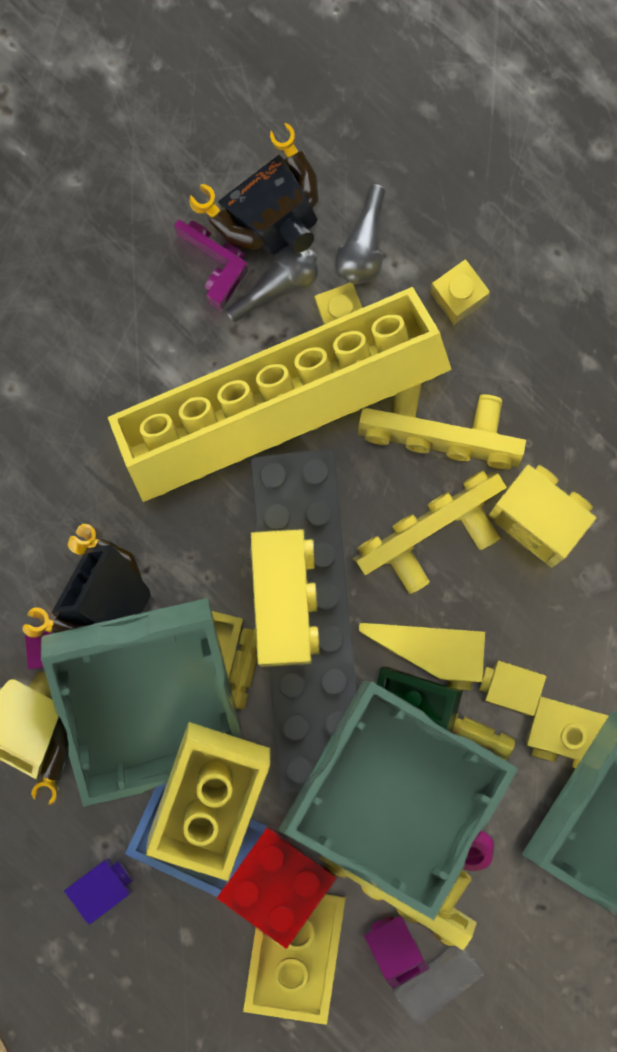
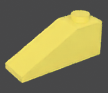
[358,623,485,691]

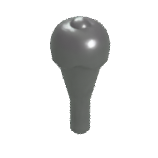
[335,184,385,284]
[226,245,318,322]

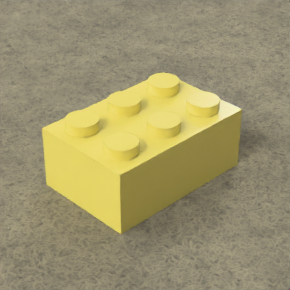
[488,464,597,568]
[251,530,319,667]
[146,722,270,881]

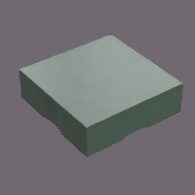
[41,598,243,807]
[278,681,519,920]
[521,711,617,916]

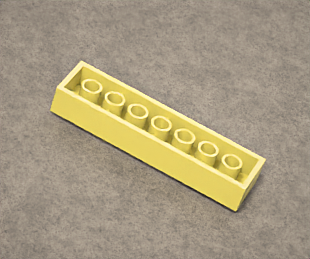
[107,287,452,502]

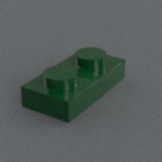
[377,667,463,732]

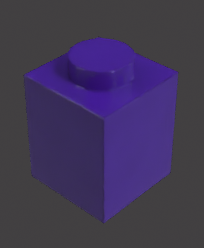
[64,858,133,925]

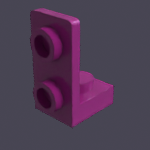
[174,219,249,311]

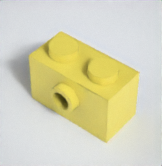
[524,696,608,768]

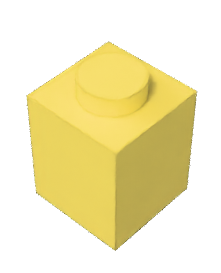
[430,259,490,325]
[479,660,546,717]

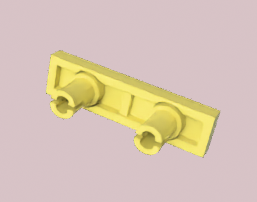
[357,383,526,470]
[352,470,507,594]
[319,855,477,950]

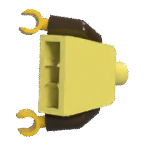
[0,671,69,804]

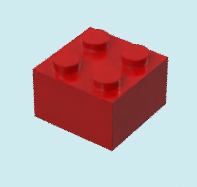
[216,826,337,949]

